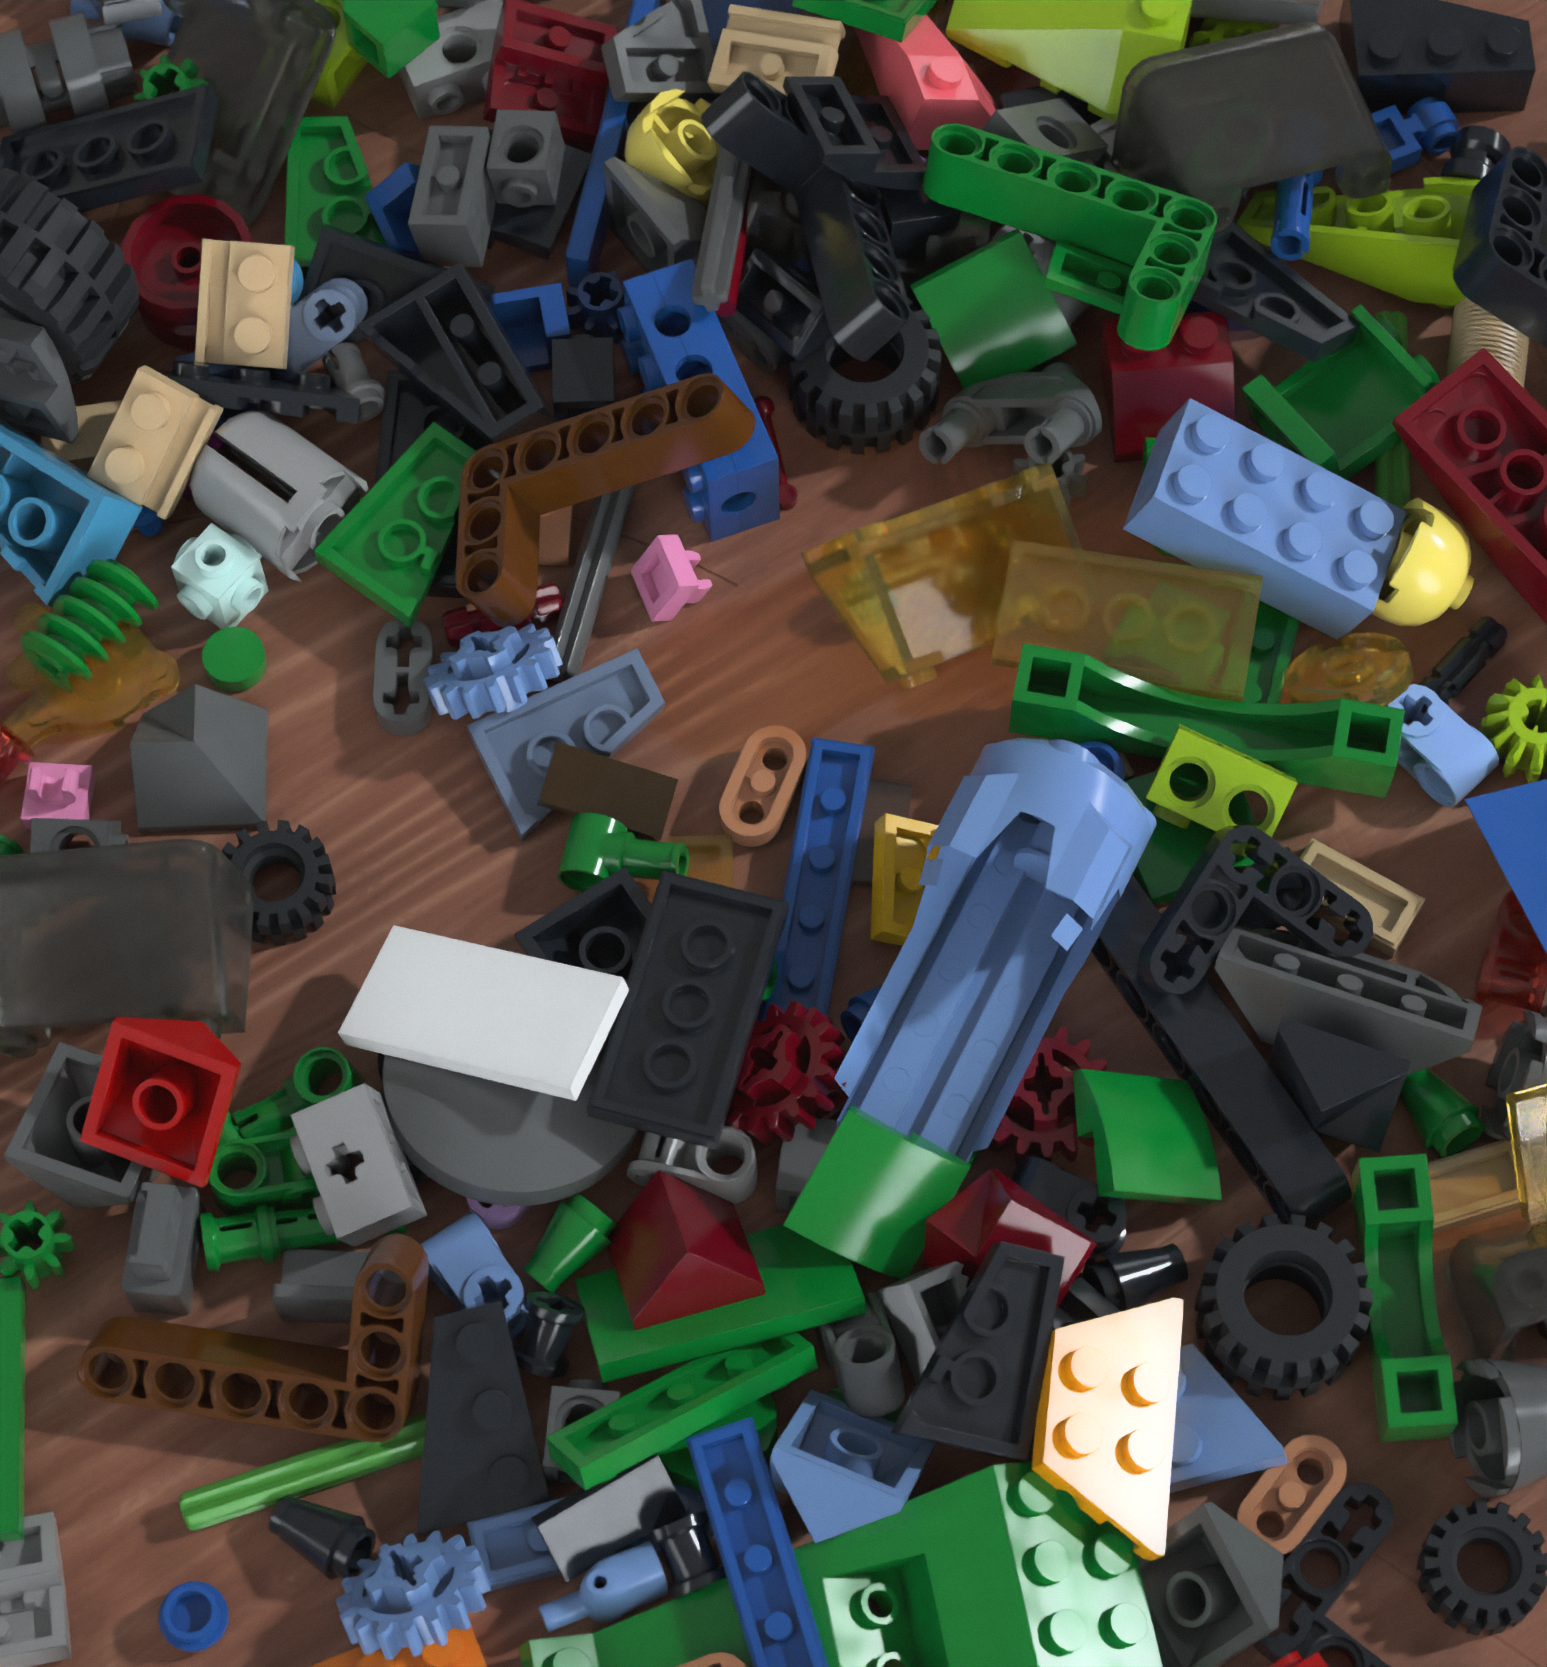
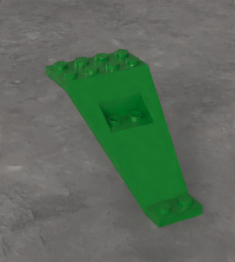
[519,1461,1163,1667]

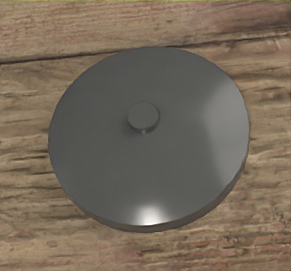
[382,1055,639,1206]

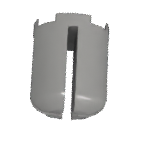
[189,410,369,582]

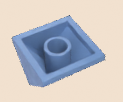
[770,1389,936,1543]

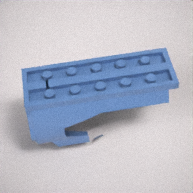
[834,737,1157,1163]

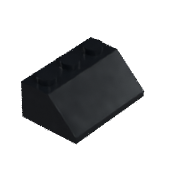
[515,867,651,1062]

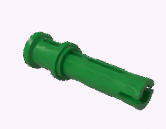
[200,1203,407,1273]

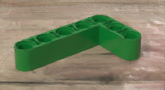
[922,123,1217,351]

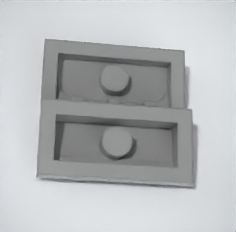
[0,1512,72,1667]

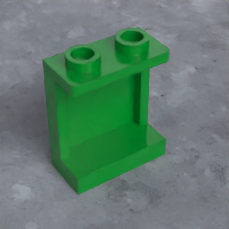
[1242,304,1440,480]

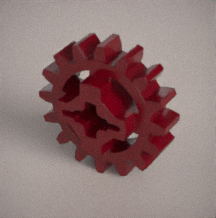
[727,1001,847,1144]
[992,1026,1107,1164]

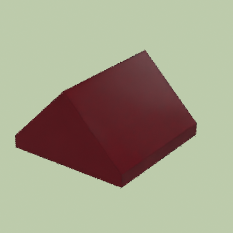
[607,1170,766,1331]

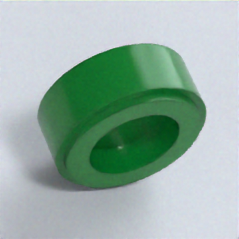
[202,627,267,692]

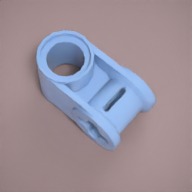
[1387,684,1499,808]

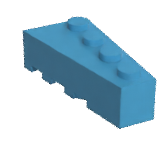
[0,419,143,607]

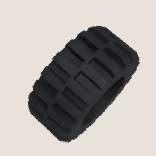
[0,168,139,385]

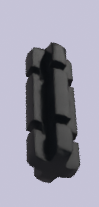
[1418,616,1508,714]

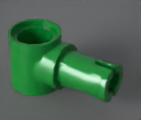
[557,813,690,893]
[233,1047,366,1139]

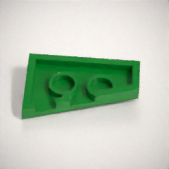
[285,116,387,280]
[314,422,476,629]

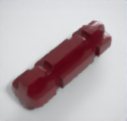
[442,583,563,647]

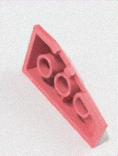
[854,15,998,150]

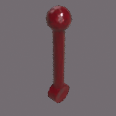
[754,396,797,510]

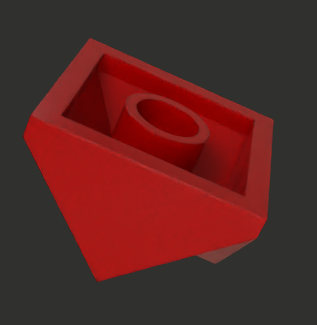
[80,1017,241,1188]

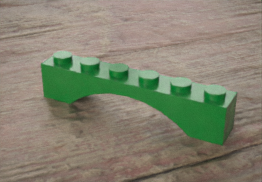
[1008,643,1405,798]

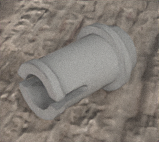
[322,342,385,422]

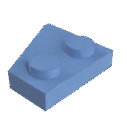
[1169,1344,1288,1493]

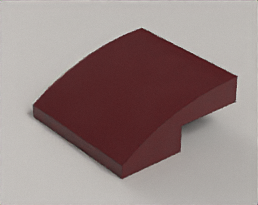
[483,0,617,149]

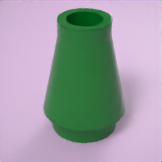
[1400,1067,1484,1158]
[522,1193,617,1293]

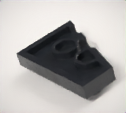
[891,1241,1065,1462]

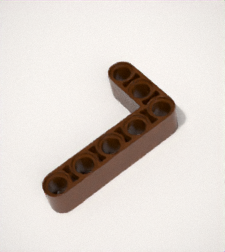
[455,373,756,628]
[76,1234,429,1442]

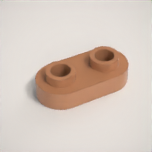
[719,725,806,847]
[1235,1434,1347,1558]

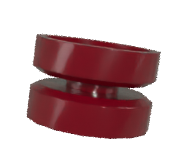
[121,194,253,351]

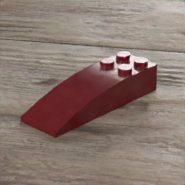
[1392,347,1547,625]

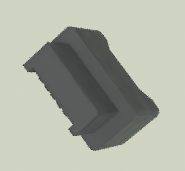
[121,1182,207,1316]

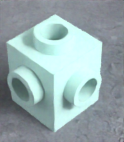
[171,523,269,629]

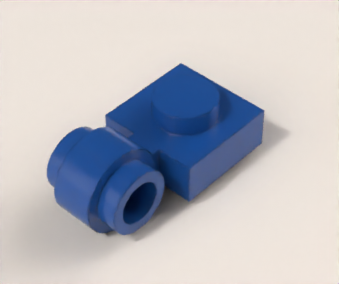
[1340,97,1459,183]

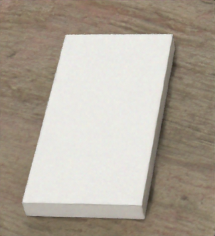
[338,925,629,1101]

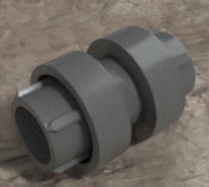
[0,12,138,134]

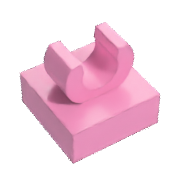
[630,534,713,622]
[21,762,96,830]

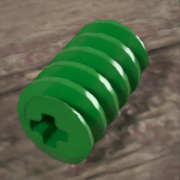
[19,559,159,693]

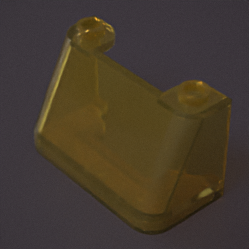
[801,462,1102,691]

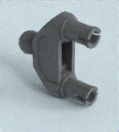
[919,361,1102,464]

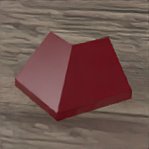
[923,1169,1097,1309]

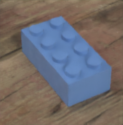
[1123,398,1406,641]

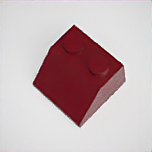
[1099,311,1235,462]

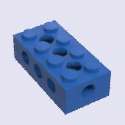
[617,259,780,542]

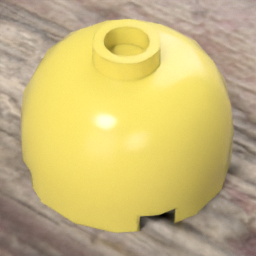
[624,89,720,208]
[1371,498,1474,626]

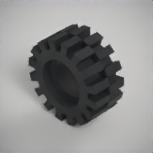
[215,820,336,946]
[1416,1499,1547,1635]

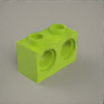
[1146,724,1298,857]

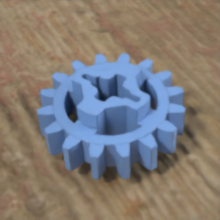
[424,624,563,720]
[336,1531,491,1659]

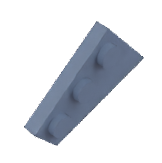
[467,648,665,842]

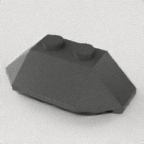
[1214,924,1483,1075]

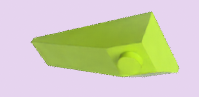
[945,0,1192,131]
[1236,176,1480,309]

